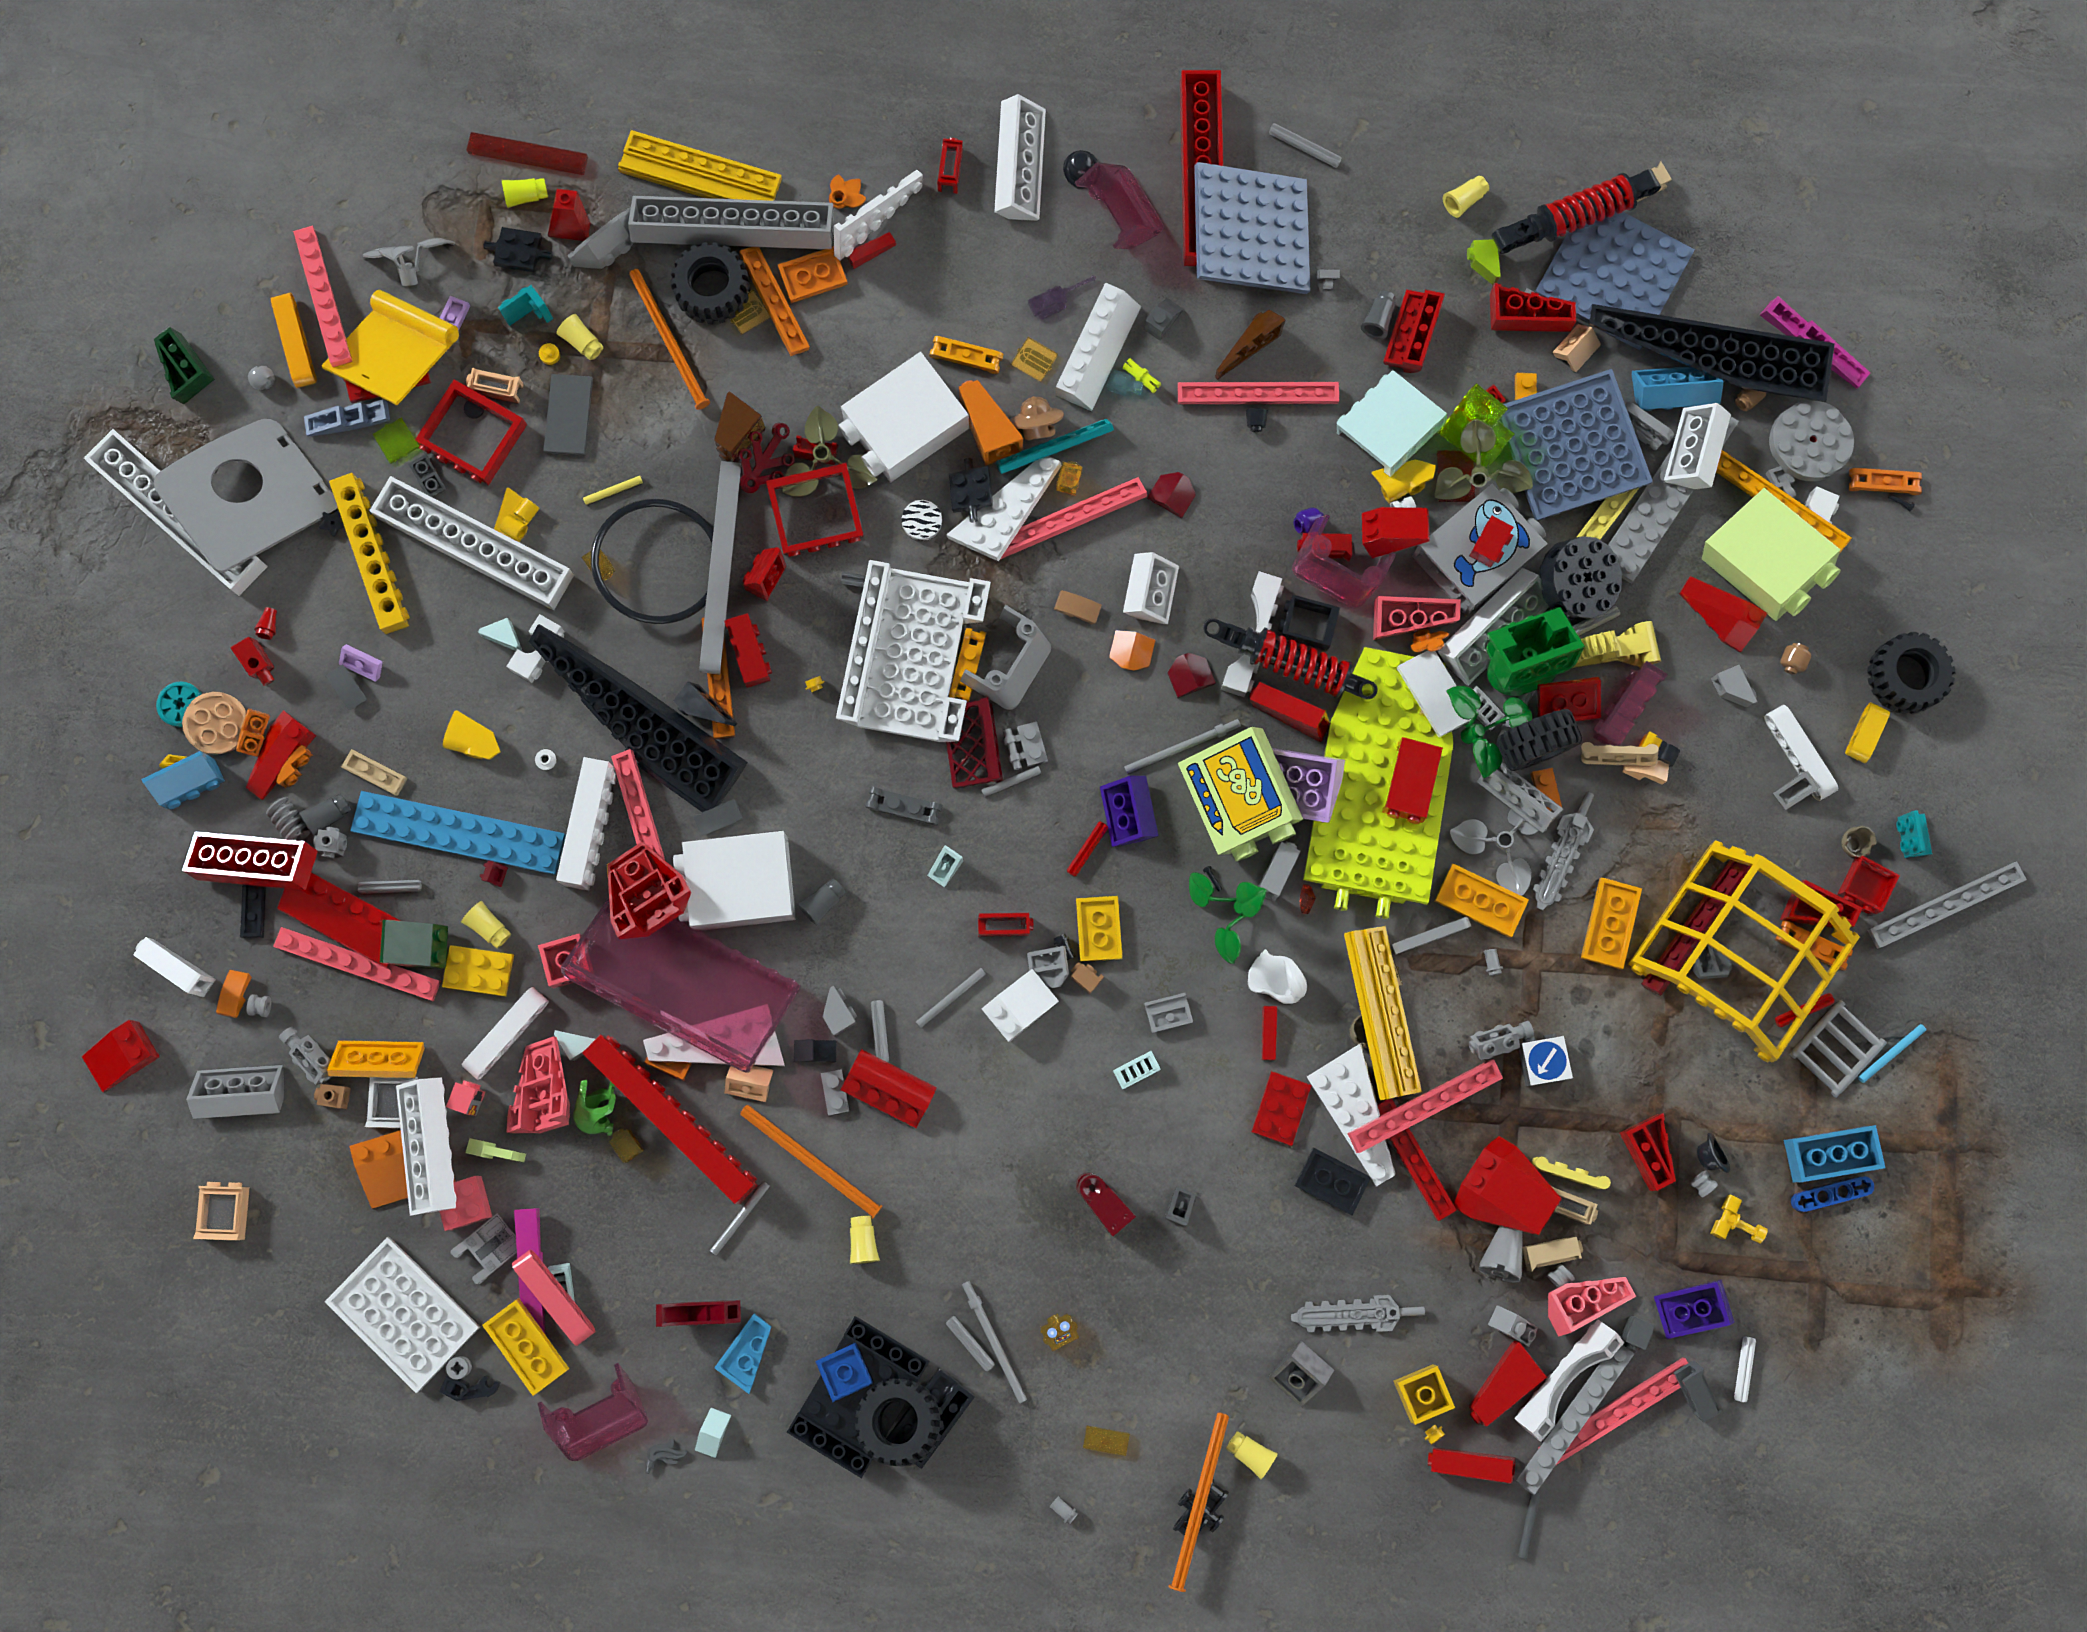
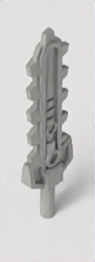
[1532,792,1594,910]
[1291,1295,1425,1332]

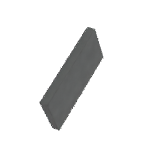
[544,374,593,456]

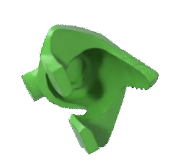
[573,1080,616,1136]

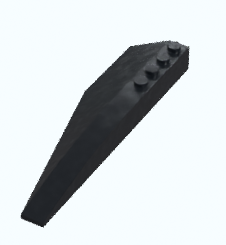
[1589,304,1835,402]
[528,624,748,812]

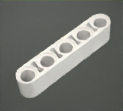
[1764,705,1838,801]
[462,987,549,1080]

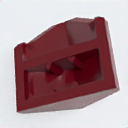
[1147,472,1196,518]
[1167,653,1216,698]

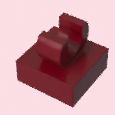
[480,860,508,887]

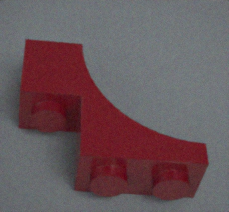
[656,1300,741,1327]

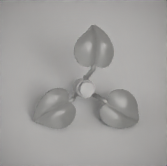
[363,238,455,286]
[1450,809,1539,896]

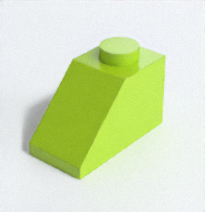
[1467,239,1501,285]

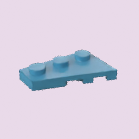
[715,1313,772,1394]

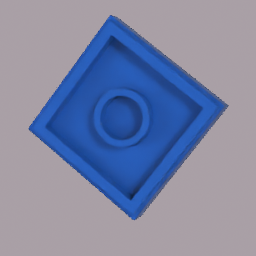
[815,1343,873,1402]

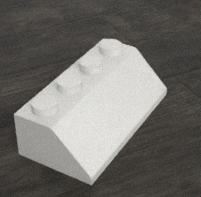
[1664,403,1731,489]

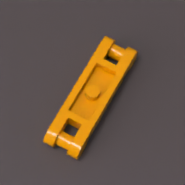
[929,336,1004,374]
[949,628,987,702]

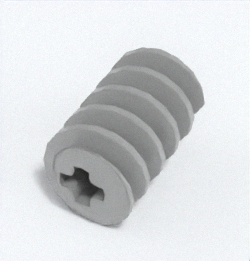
[266,796,311,841]

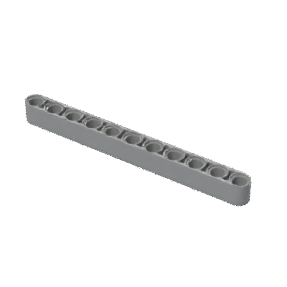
[699,461,741,675]

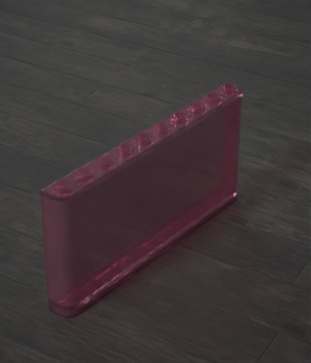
[561,897,801,1073]

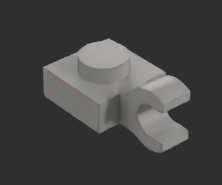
[1766,466,1796,497]

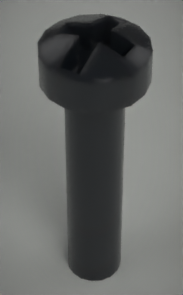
[1888,493,1915,512]
[1203,866,1222,891]

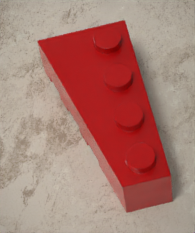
[1490,283,1576,332]

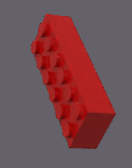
[182,832,318,890]

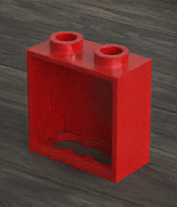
[1837,856,1900,915]

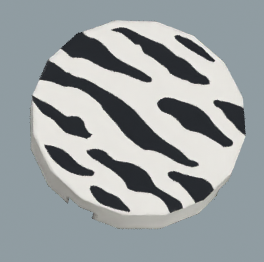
[902,500,942,541]

